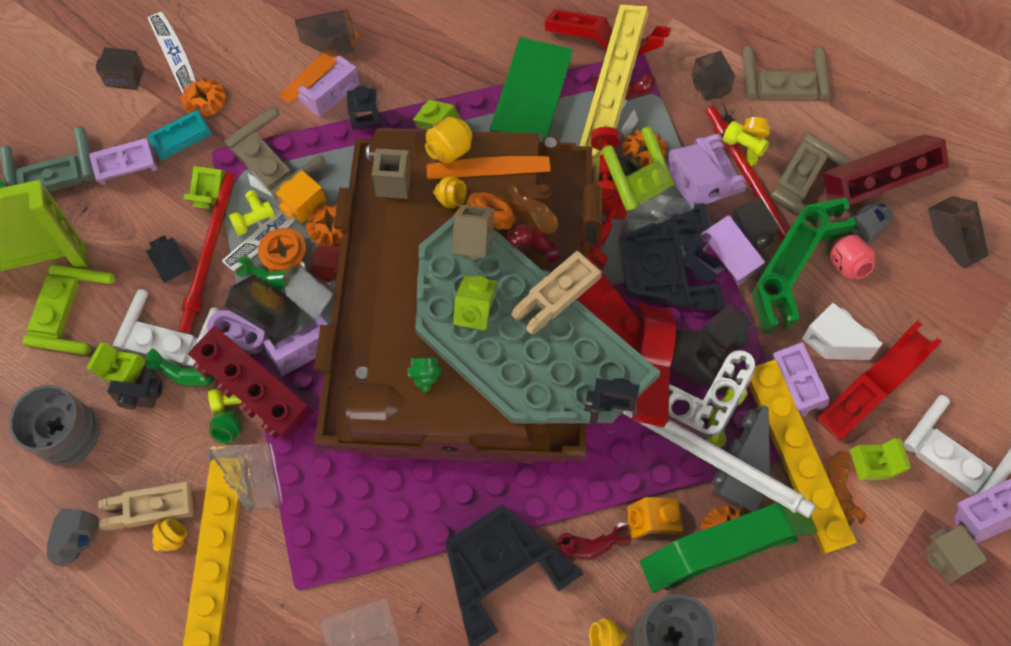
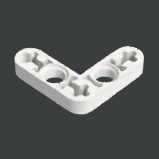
[669,350,755,438]

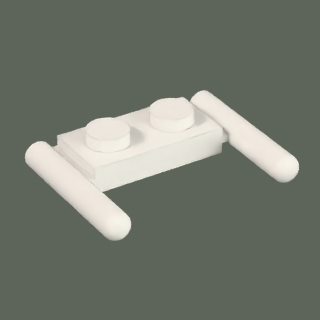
[112,289,221,369]
[903,395,1011,496]

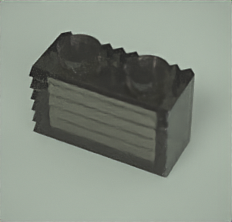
[225,274,302,338]

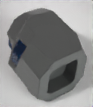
[849,202,893,245]
[47,508,98,567]

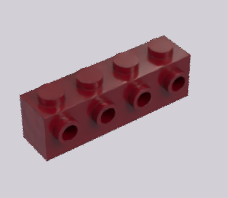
[822,135,949,206]
[188,325,314,441]

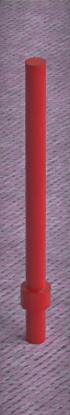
[705,106,789,241]
[177,172,236,335]

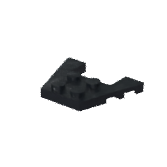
[619,203,725,315]
[444,505,583,646]

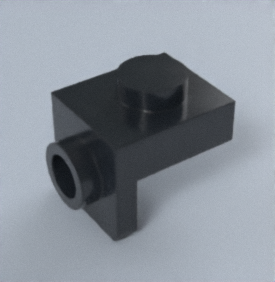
[681,233,726,283]
[146,235,191,283]
[107,368,163,410]
[584,378,640,425]

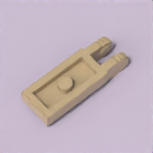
[511,251,602,335]
[98,481,194,531]

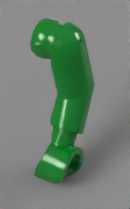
[236,255,304,290]
[145,348,214,387]

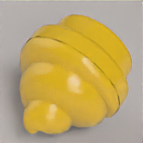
[742,117,771,141]
[433,176,467,209]
[152,517,187,551]
[589,618,627,646]

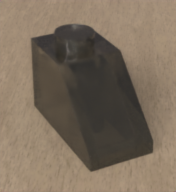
[295,9,358,57]
[928,196,989,268]
[282,260,334,320]
[670,330,737,395]

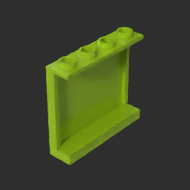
[0,180,88,272]

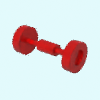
[590,127,621,204]
[590,198,629,270]

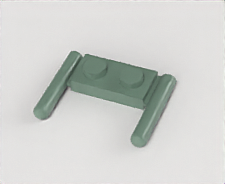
[0,126,95,192]

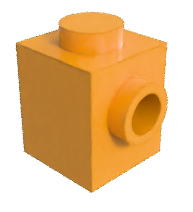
[276,170,327,225]

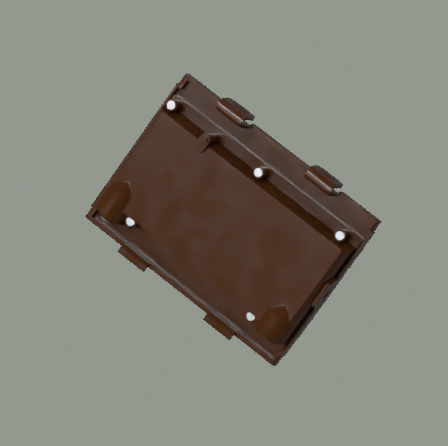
[314,128,602,464]

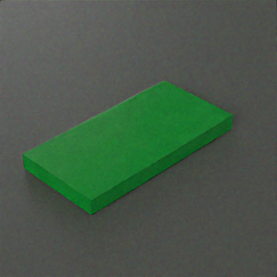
[490,37,573,139]

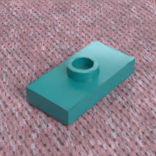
[147,109,212,161]

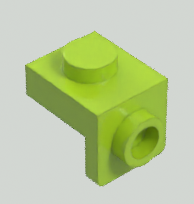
[413,100,462,130]
[183,166,225,209]
[453,275,498,330]
[87,342,146,384]
[850,438,911,481]

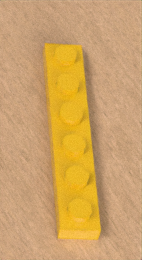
[746,359,856,555]
[183,458,246,646]

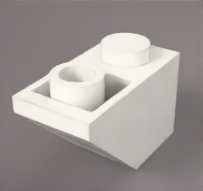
[802,303,883,360]

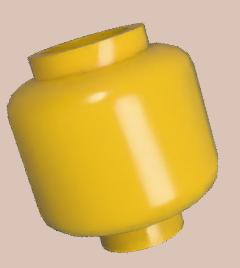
[425,117,472,164]

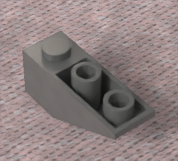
[711,405,770,514]

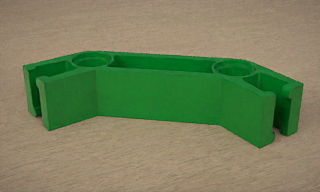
[752,197,856,334]
[639,503,818,593]

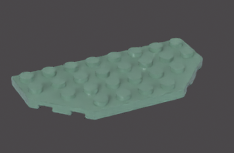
[415,216,660,424]

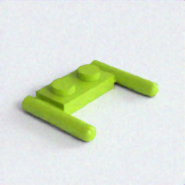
[602,126,675,211]
[23,264,116,355]

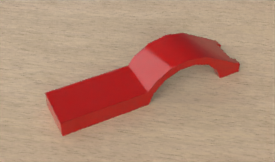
[545,9,671,56]
[632,302,676,428]
[816,320,942,442]

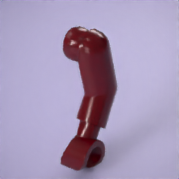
[591,74,655,101]
[507,225,561,265]
[557,522,632,560]

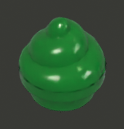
[407,358,442,393]
[209,411,242,444]

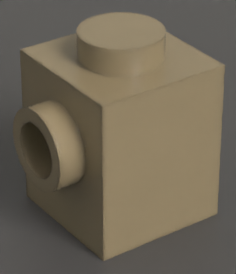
[371,148,411,199]
[452,205,494,260]
[923,525,988,584]

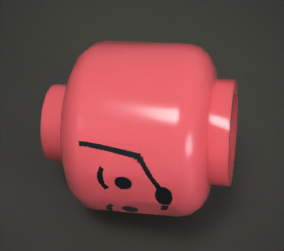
[829,235,876,279]

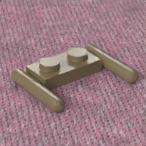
[743,46,831,101]
[224,106,325,200]
[769,132,854,225]

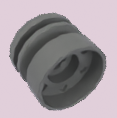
[9,385,100,466]
[632,594,718,646]

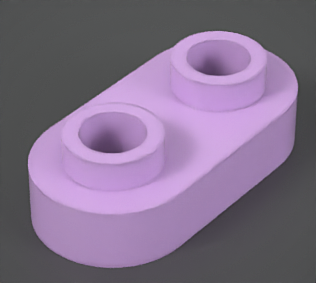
[207,310,268,355]

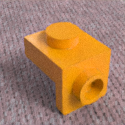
[627,497,683,538]

